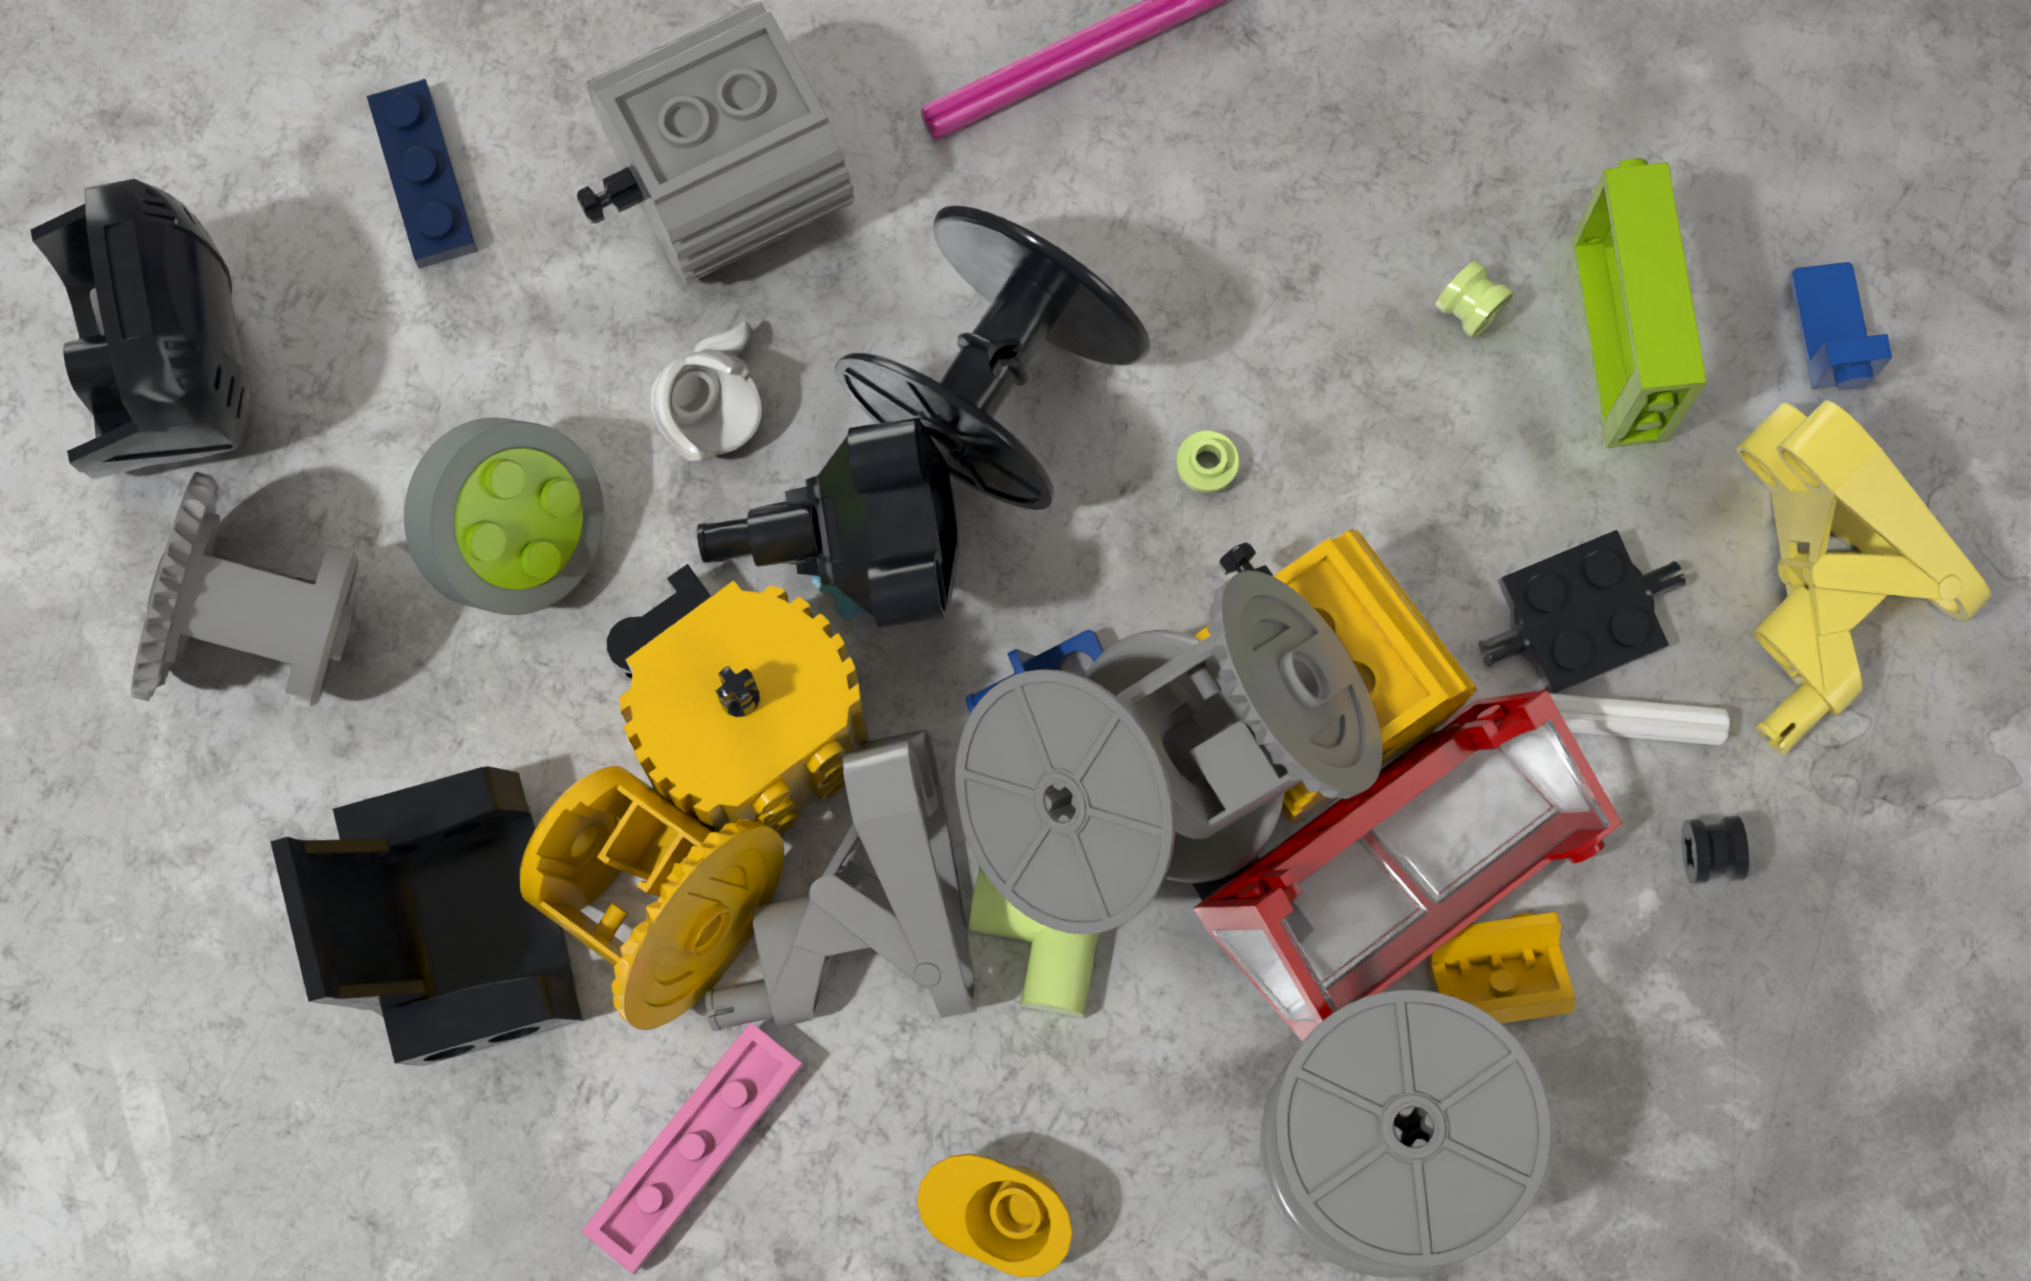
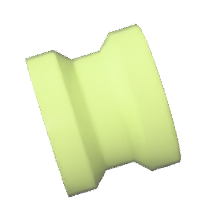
[1435,260,1514,339]

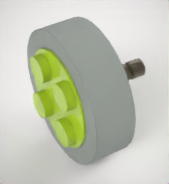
[404,417,604,615]

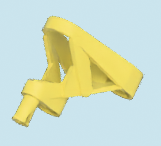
[1736,400,1992,756]

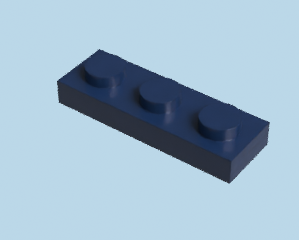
[367,79,478,269]

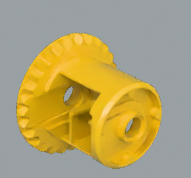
[520,766,784,1030]

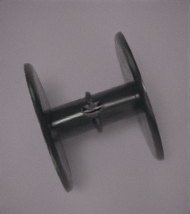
[835,205,1151,510]

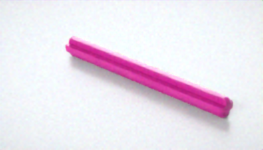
[921,0,1227,139]

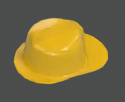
[917,1153,1073,1278]

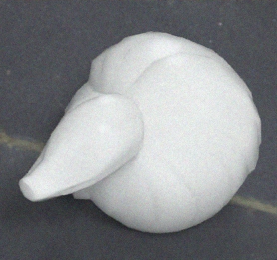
[650,321,762,462]

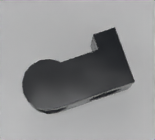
[607,564,711,681]

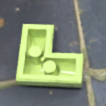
[968,867,1100,1018]

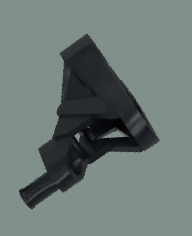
[697,417,959,628]

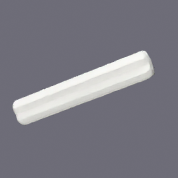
[1540,693,1730,745]

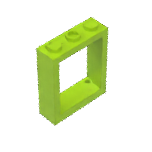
[1571,158,1707,448]

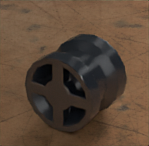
[1681,815,1749,885]

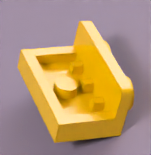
[1427,912,1575,1023]

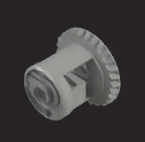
[131,471,359,707]
[1116,571,1382,839]

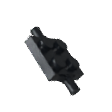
[1478,530,1686,694]

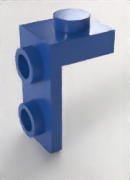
[1790,262,1892,390]

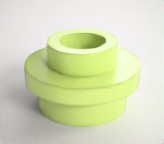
[1176,430,1239,493]

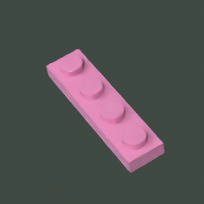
[581,1022,803,1275]

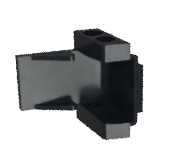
[270,766,583,1066]

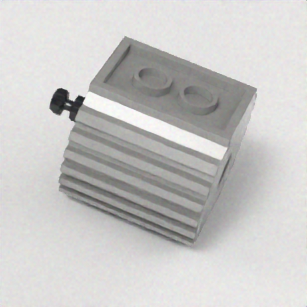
[577,1,855,285]

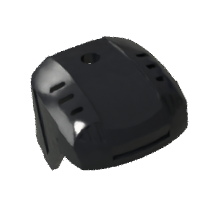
[30,179,251,479]

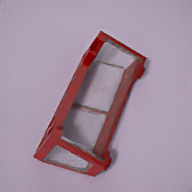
[1193,690,1623,1042]

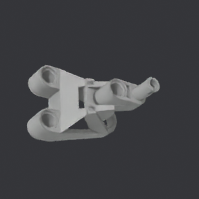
[705,729,978,1031]

